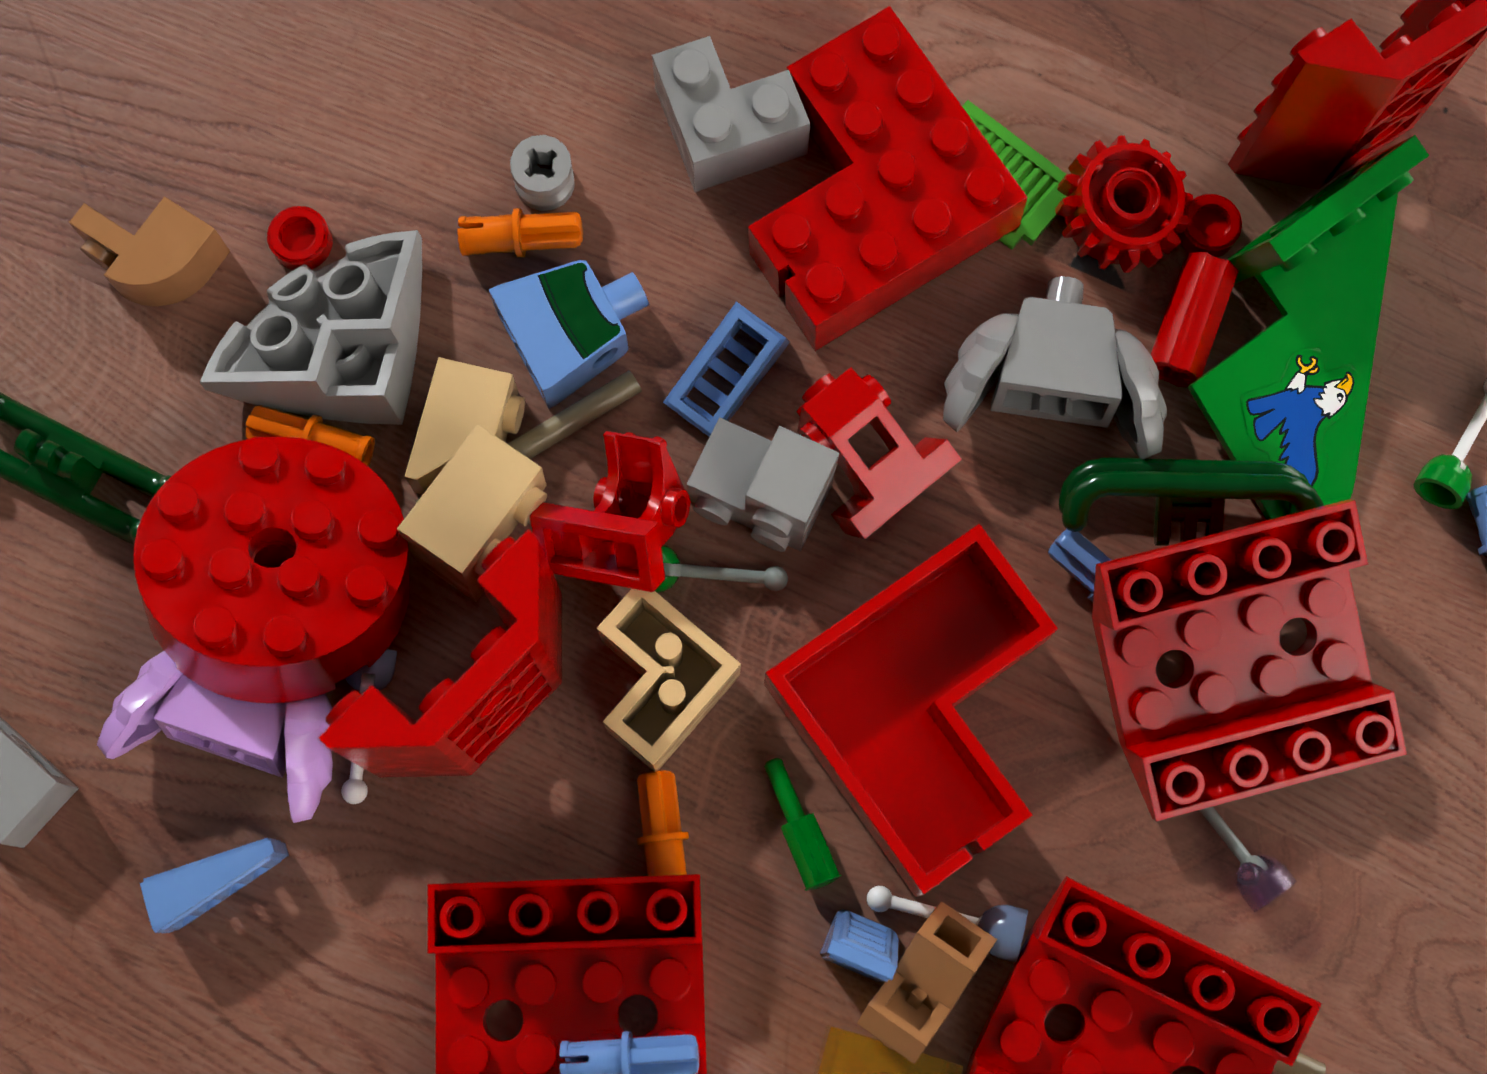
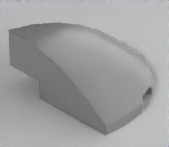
[200,230,422,425]

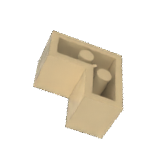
[397,424,547,602]
[597,589,741,771]

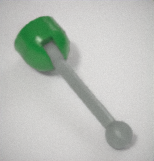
[655,545,788,593]

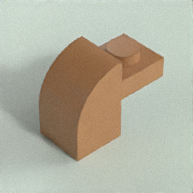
[69,196,230,306]
[857,901,997,1065]

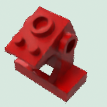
[796,367,962,539]
[529,431,690,592]

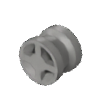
[510,135,575,211]

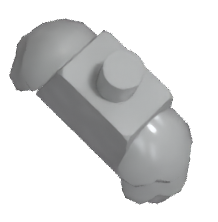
[943,276,1167,459]

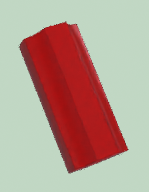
[1151,252,1239,387]

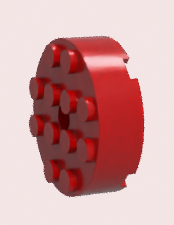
[133,436,410,704]

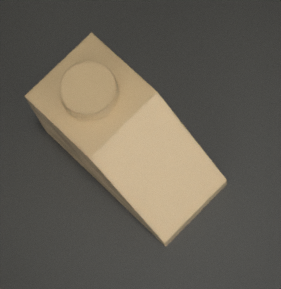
[404,357,525,494]

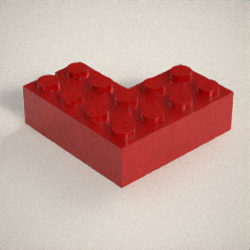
[748,6,1028,351]
[764,524,1058,897]

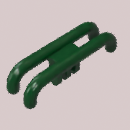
[0,392,171,545]
[1059,457,1324,546]

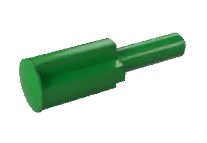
[764,758,842,891]

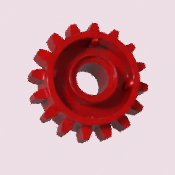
[1055,135,1193,273]

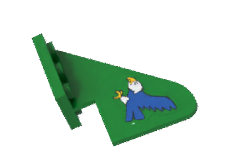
[1187,135,1429,520]

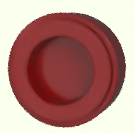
[1177,194,1242,257]
[267,206,333,270]

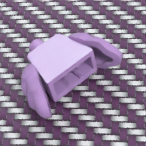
[97,651,333,823]

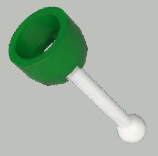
[1413,379,1487,509]

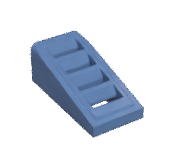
[663,301,790,437]
[140,837,289,933]
[820,909,899,982]

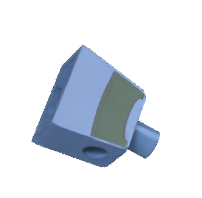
[489,260,649,409]

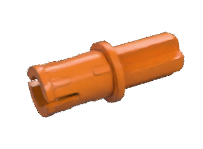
[457,208,583,257]
[246,405,375,467]
[637,770,689,876]

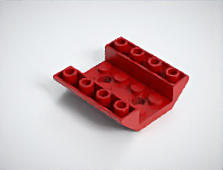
[1228,0,1487,189]
[1092,499,1407,822]
[318,529,563,778]
[428,874,707,1074]
[964,876,1322,1074]

